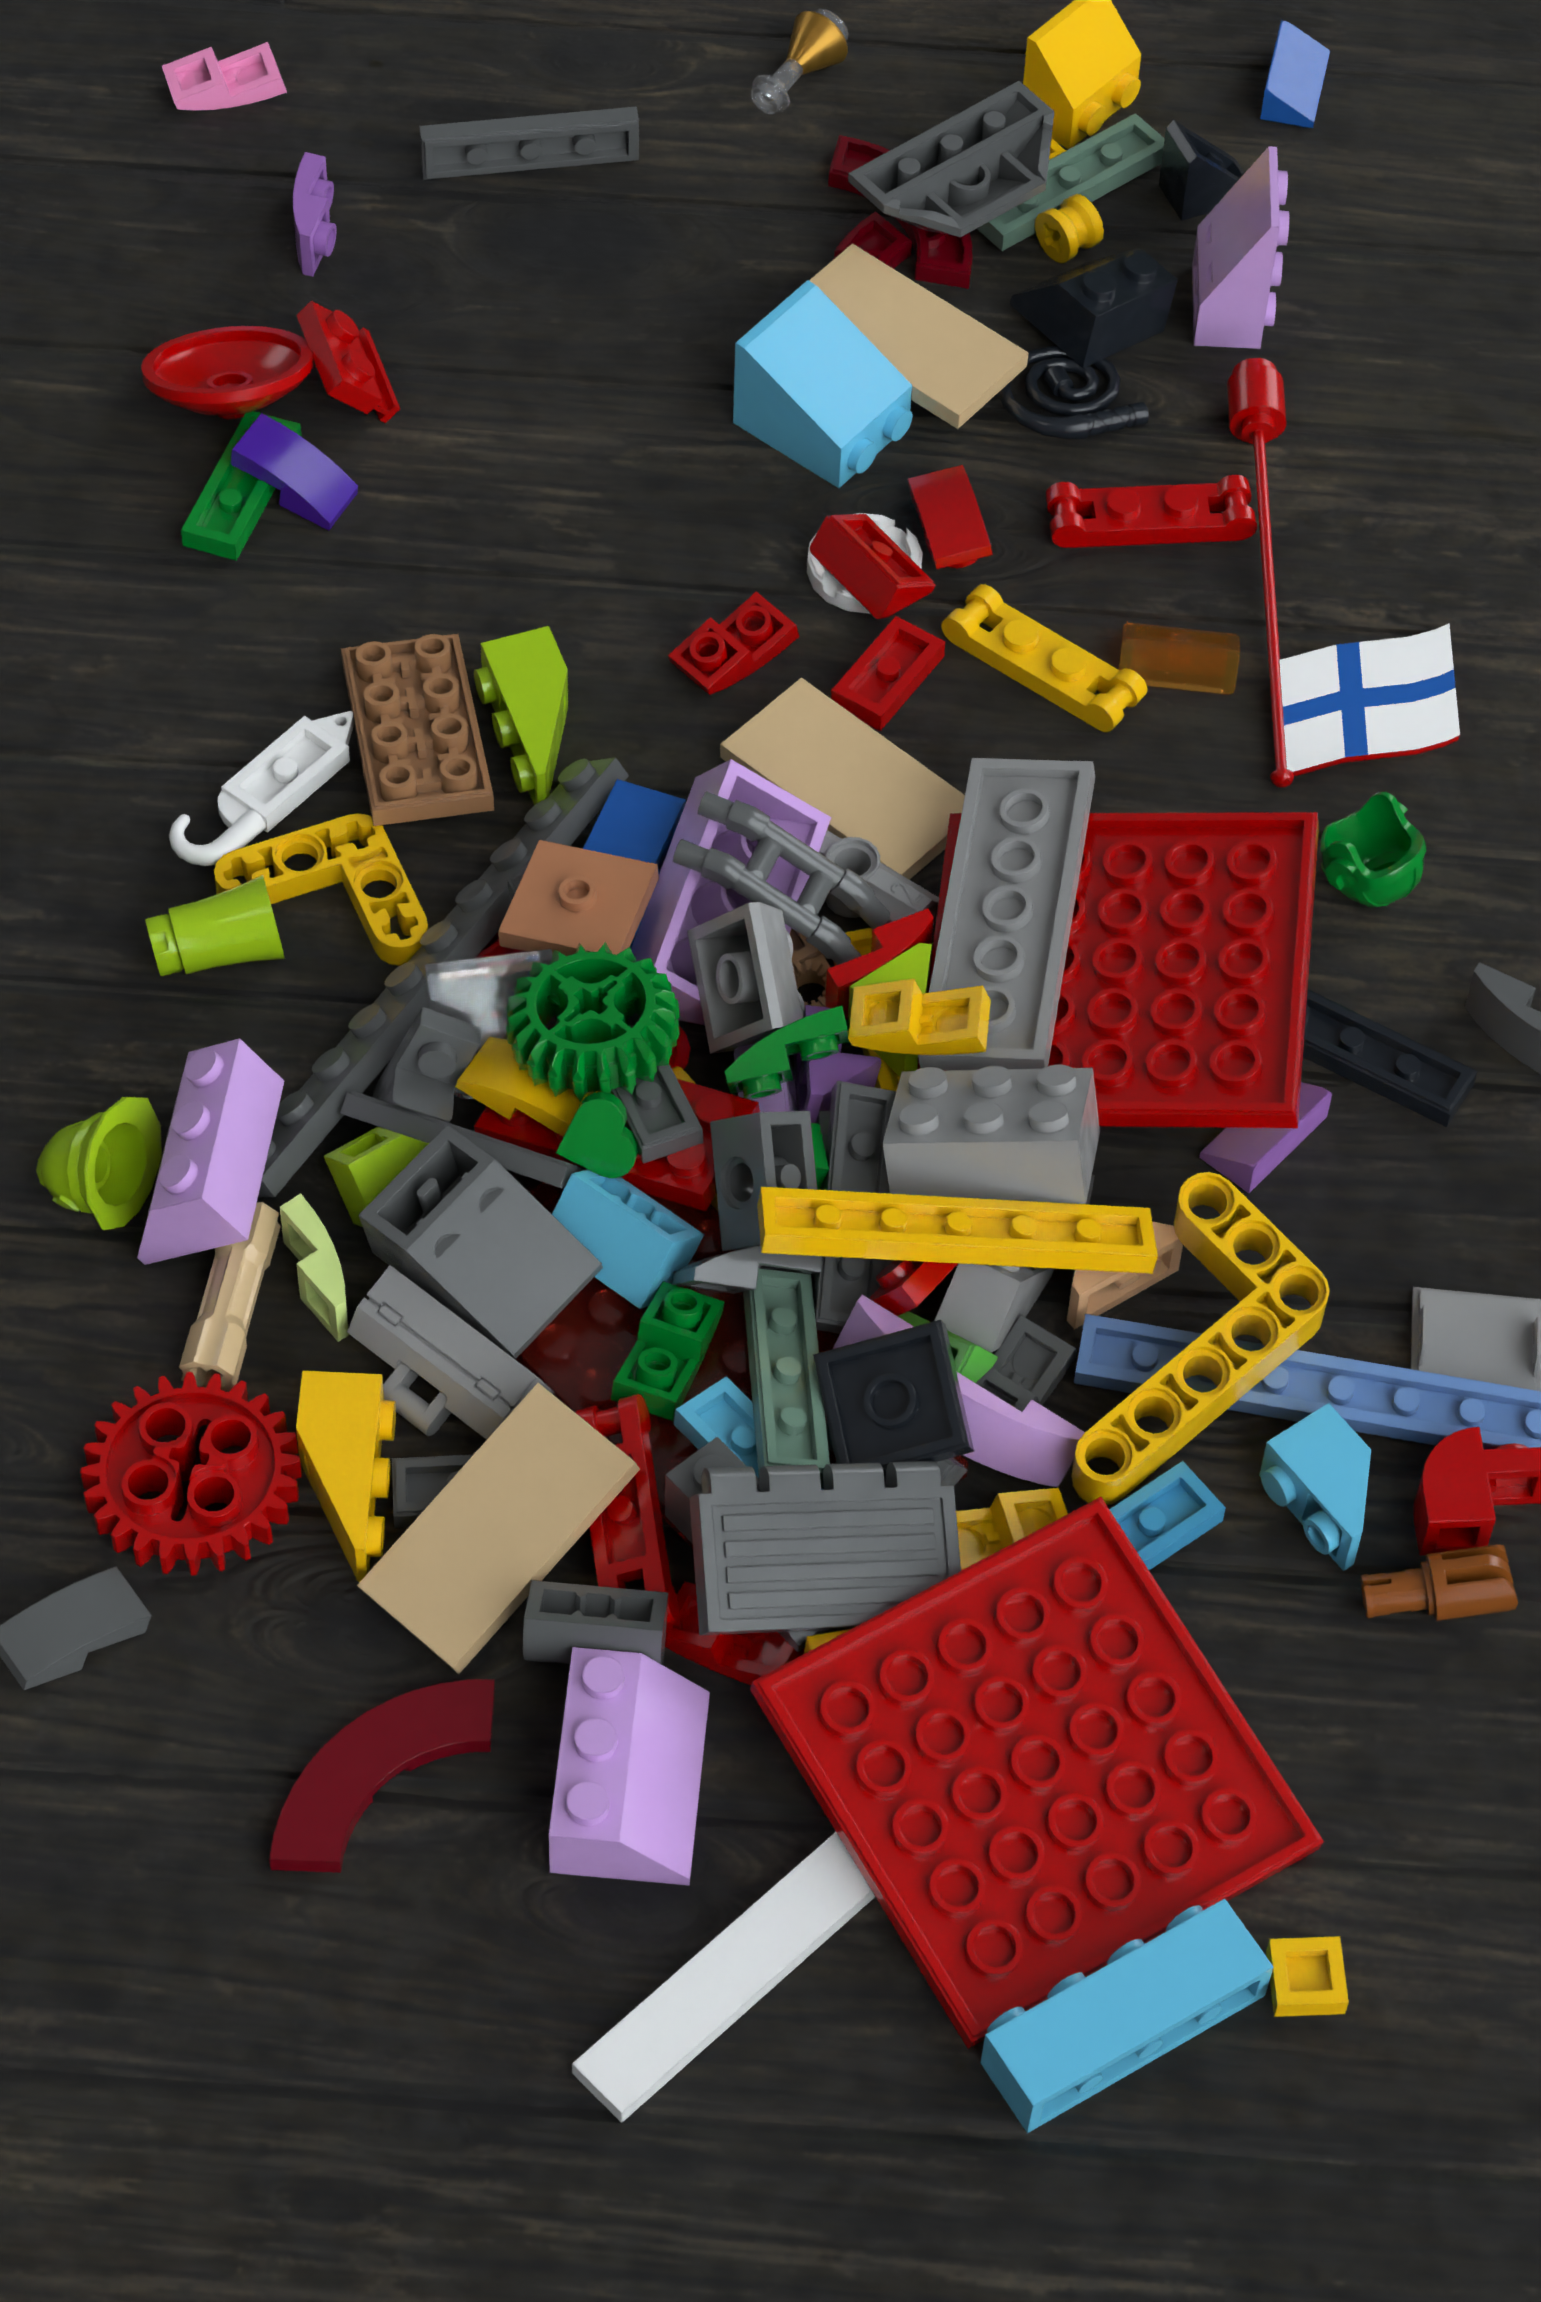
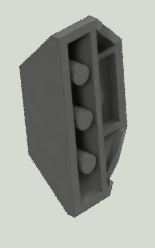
[848,81,1054,237]

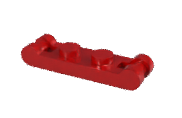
[1045,475,1257,548]
[575,1394,680,1624]

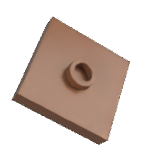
[498,840,659,957]

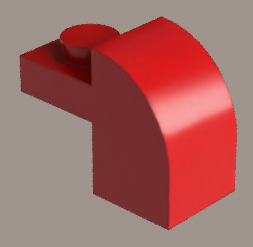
[1413,1427,1541,1556]

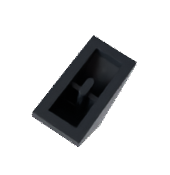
[1159,120,1245,221]

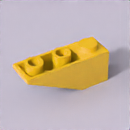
[296,1371,396,1582]

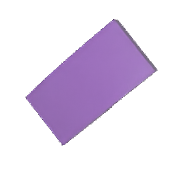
[293,152,337,277]

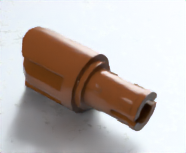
[1360,1545,1518,1621]

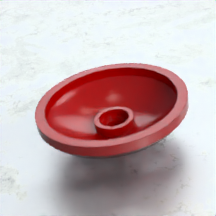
[141,326,314,419]

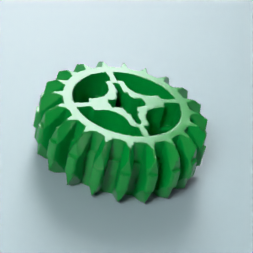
[506,942,680,1103]

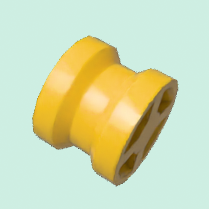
[1035,194,1104,263]

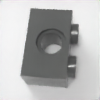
[710,1111,817,1251]

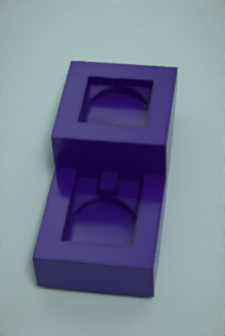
[231,413,358,531]

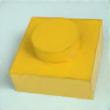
[1266,1936,1349,2017]

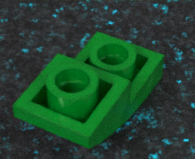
[725,1006,850,1099]
[611,1281,724,1421]

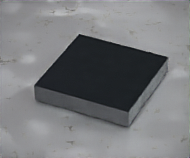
[813,1320,974,1476]

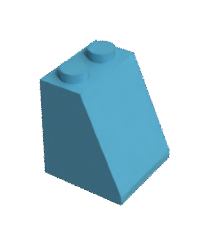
[733,280,913,488]

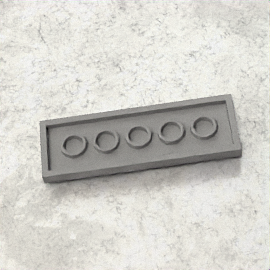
[918,758,1095,1071]

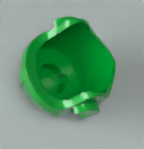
[1320,792,1426,907]

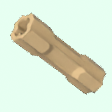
[179,1202,281,1392]

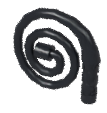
[998,346,1149,439]

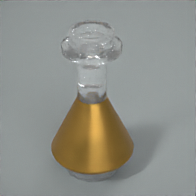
[751,9,849,114]

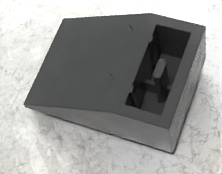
[358,1125,603,1359]

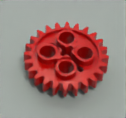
[81,1372,302,1576]

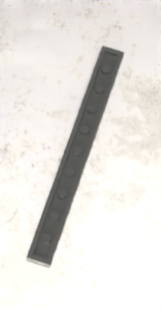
[258,757,629,1197]

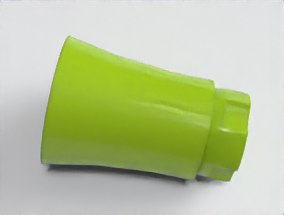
[145,875,285,976]

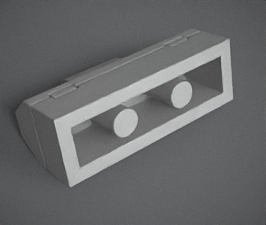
[347,1265,554,1440]

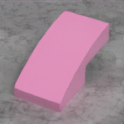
[162,42,287,111]

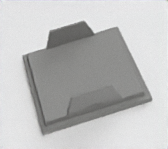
[1410,1287,1541,1391]

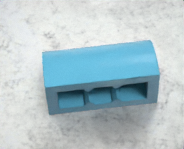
[552,1169,704,1309]

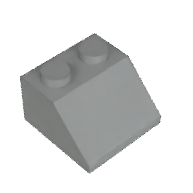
[687,902,805,1054]

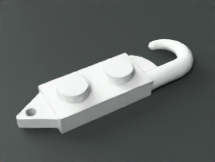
[169,711,354,866]

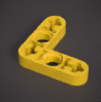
[214,813,428,966]

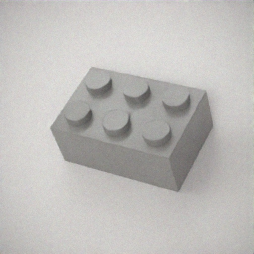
[883,1064,1100,1204]

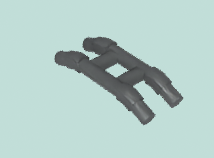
[673,791,890,965]

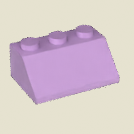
[137,1038,284,1265]
[549,1647,710,1886]

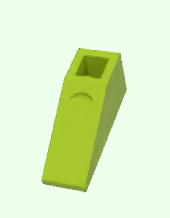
[474,626,568,806]

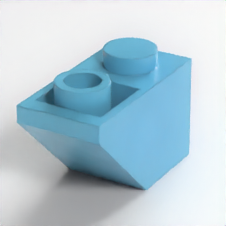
[1259,1403,1371,1571]

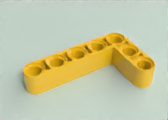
[1072,1172,1330,1505]

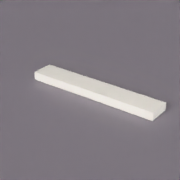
[572,1832,875,2123]

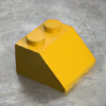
[1023,0,1141,149]

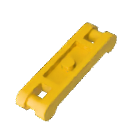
[941,584,1148,732]

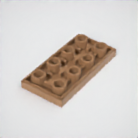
[341,634,494,826]

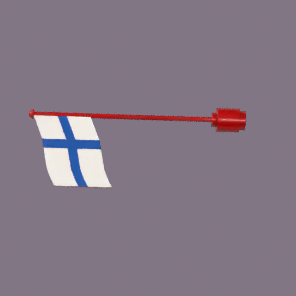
[1227,358,1460,788]

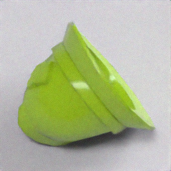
[36,1097,162,1230]

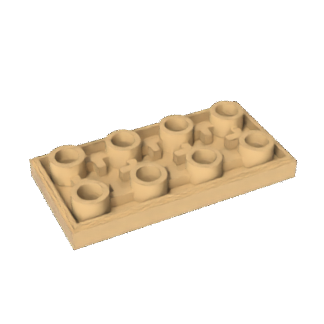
[809,243,1029,429]
[720,677,965,880]
[357,1383,640,1674]

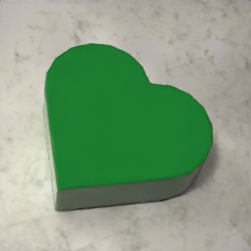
[556,1092,638,1178]

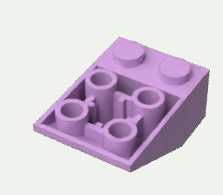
[1192,146,1289,349]

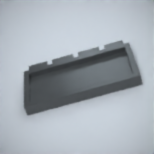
[689,1461,961,1635]

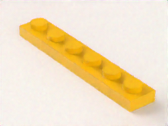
[757,1187,1158,1274]

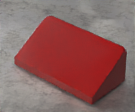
[810,514,936,619]

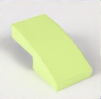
[280,1194,349,1342]

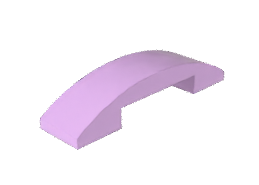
[833,1295,1085,1488]

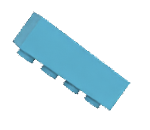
[980,1899,1274,2133]

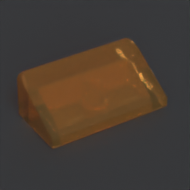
[1119,622,1240,695]

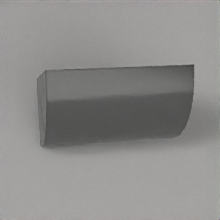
[523,1580,668,1665]

